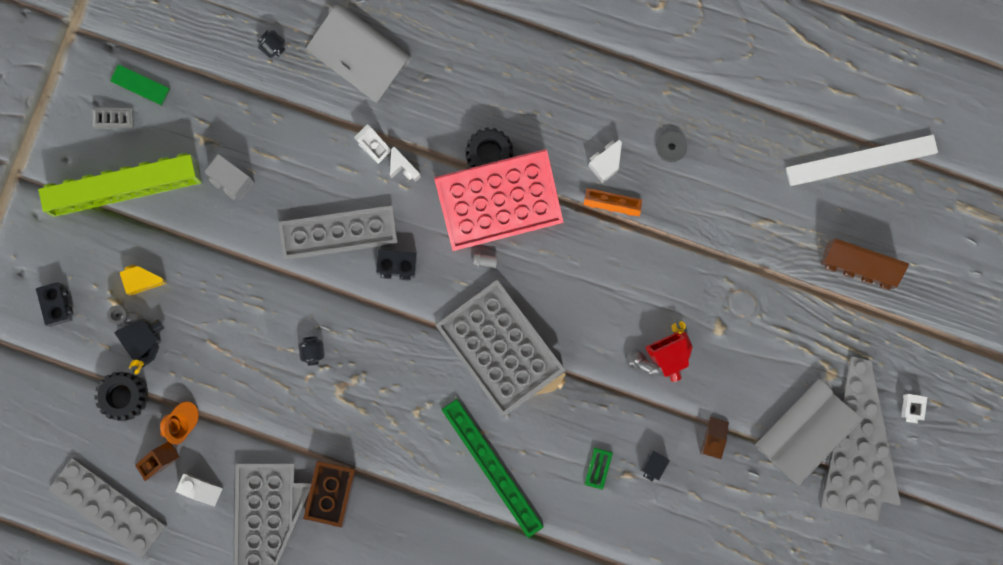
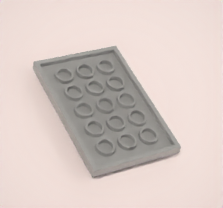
[435,280,566,418]

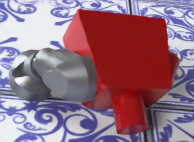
[626,321,693,382]

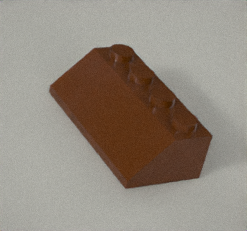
[820,238,909,291]

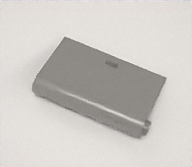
[306,3,412,103]
[755,379,863,486]

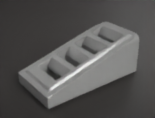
[92,108,134,129]

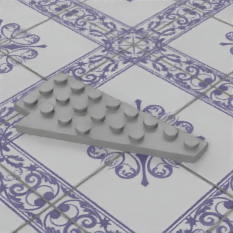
[820,357,901,521]
[234,464,311,565]

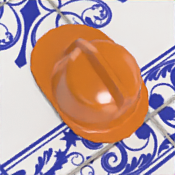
[160,401,199,445]

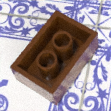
[303,461,357,528]

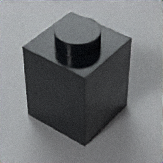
[640,450,670,482]

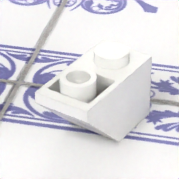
[588,139,622,183]

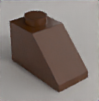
[700,417,729,459]
[135,442,180,481]

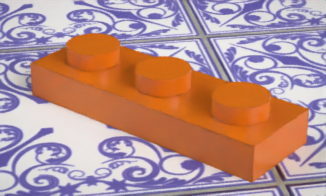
[583,188,642,217]

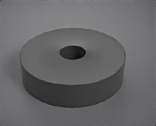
[656,131,687,163]

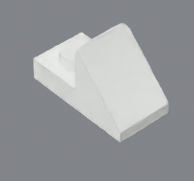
[354,124,391,164]
[390,147,421,182]

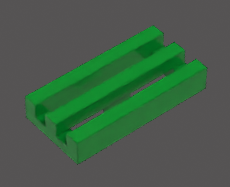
[584,447,613,490]

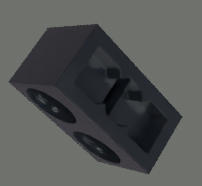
[376,250,417,281]
[36,282,73,327]

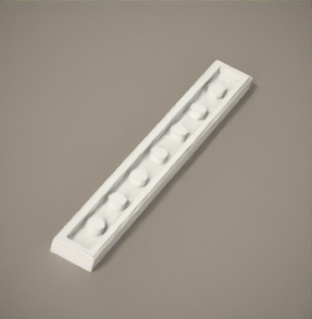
[786,135,938,187]

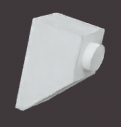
[175,473,223,507]

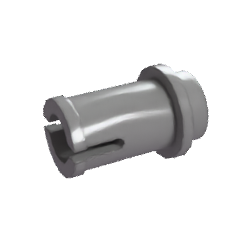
[473,252,497,268]

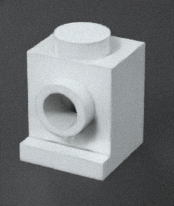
[901,394,927,423]

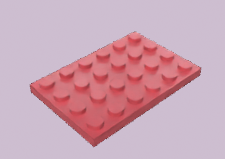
[434,149,564,251]

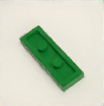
[110,64,170,106]

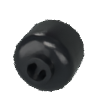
[257,30,285,58]
[298,336,325,366]

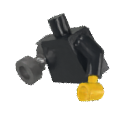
[107,305,165,374]

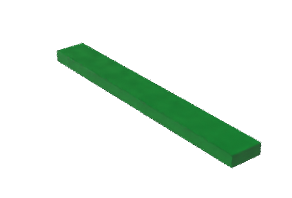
[441,399,544,538]

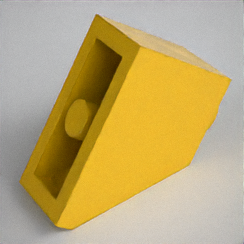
[119,265,167,296]

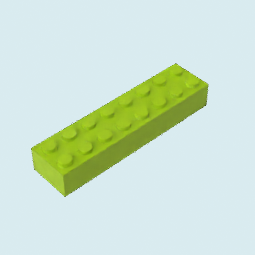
[38,153,202,217]

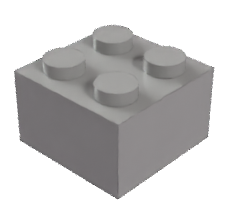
[204,154,254,201]

